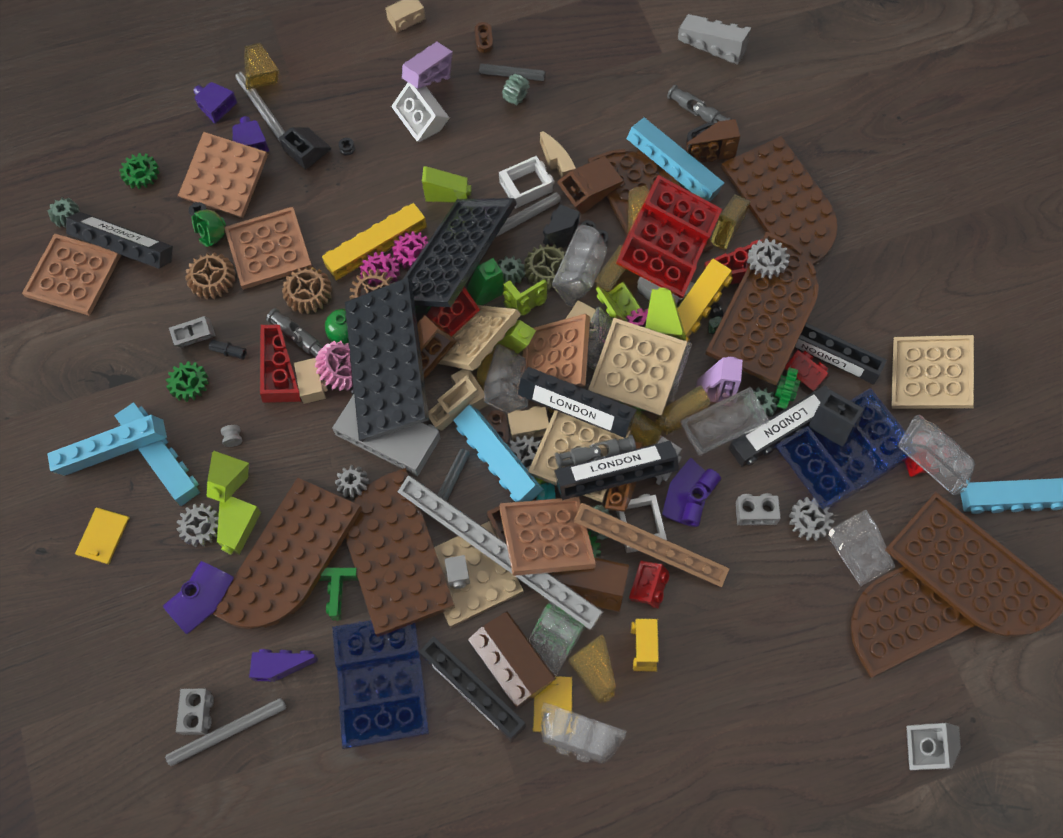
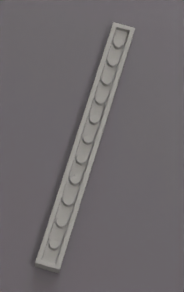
[398,475,603,630]

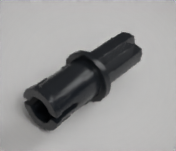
[209,340,247,360]

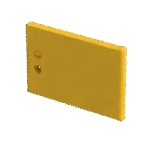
[75,507,130,565]
[533,677,573,733]

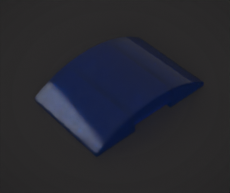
[775,388,919,509]
[332,620,429,749]

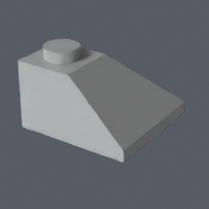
[907,723,961,770]

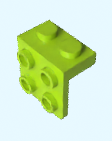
[503,280,547,316]
[596,282,644,322]

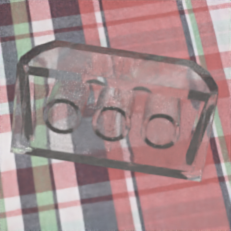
[552,224,608,306]
[680,387,769,457]
[898,415,976,495]
[540,702,627,764]

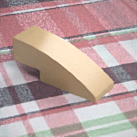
[540,131,576,178]
[428,375,478,431]

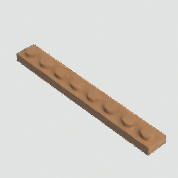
[573,503,730,587]

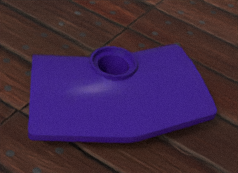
[662,458,721,527]
[163,561,234,634]

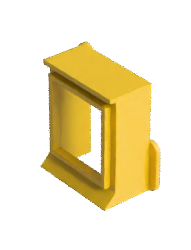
[631,619,658,671]

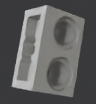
[169,316,216,348]
[735,493,780,525]
[176,689,213,735]

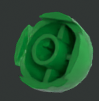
[192,209,226,247]
[325,309,349,345]

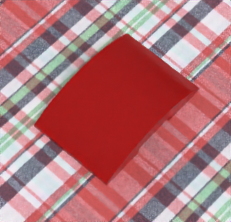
[616,175,722,298]

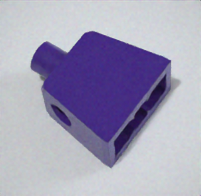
[194,82,237,124]
[233,116,269,152]

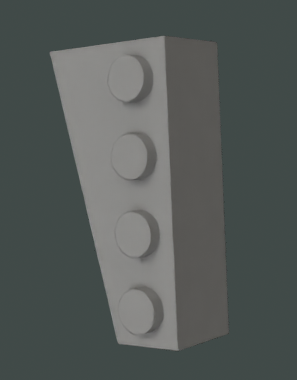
[678,14,751,65]

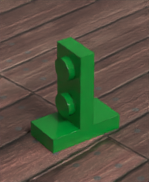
[319,568,359,620]

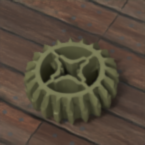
[524,244,573,291]

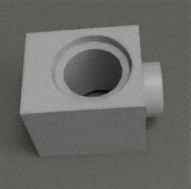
[445,555,470,589]

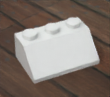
[392,82,449,142]

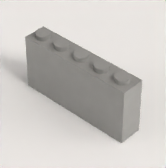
[332,395,441,477]

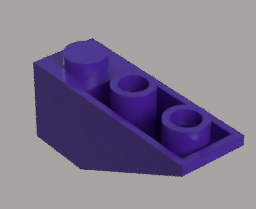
[249,649,318,682]

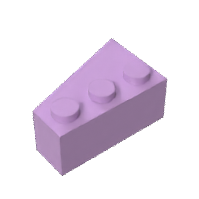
[402,42,452,88]
[695,357,743,405]

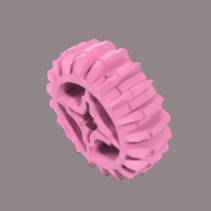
[315,341,353,391]

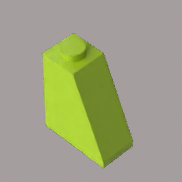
[422,166,471,202]
[645,288,686,341]
[495,320,536,357]
[207,451,249,503]
[217,496,261,555]

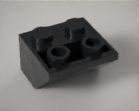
[279,127,331,170]
[543,204,580,249]
[809,389,864,447]

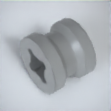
[221,425,242,447]

